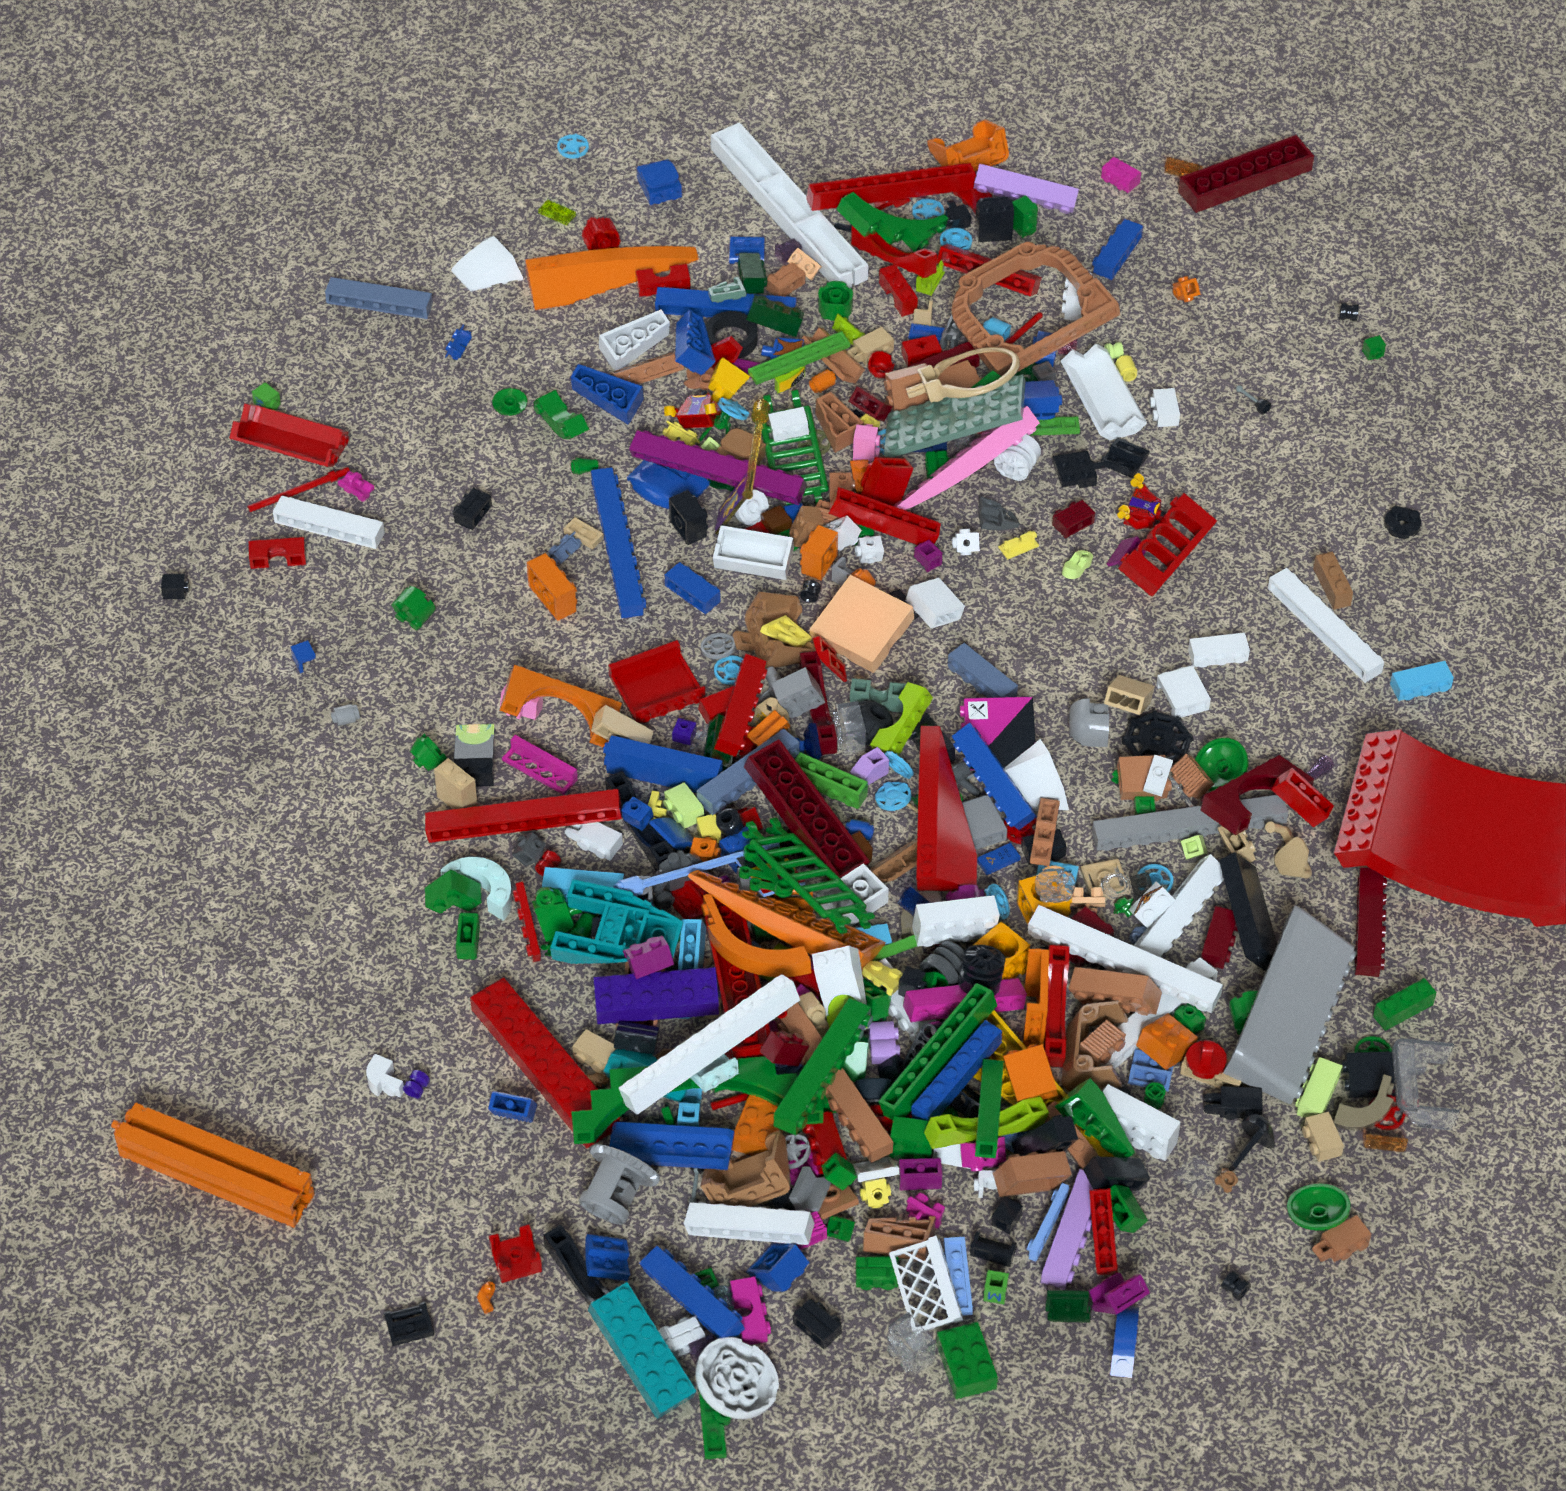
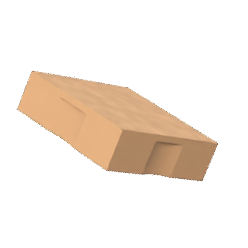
[809,575,914,673]

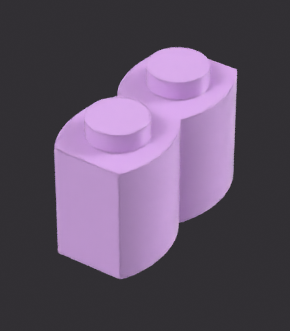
[869,1021,900,1064]

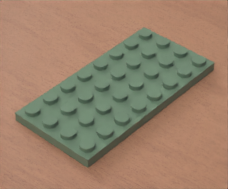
[884,375,1025,458]

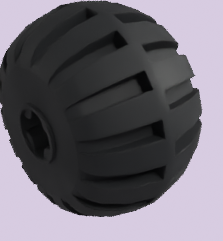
[847,700,893,746]

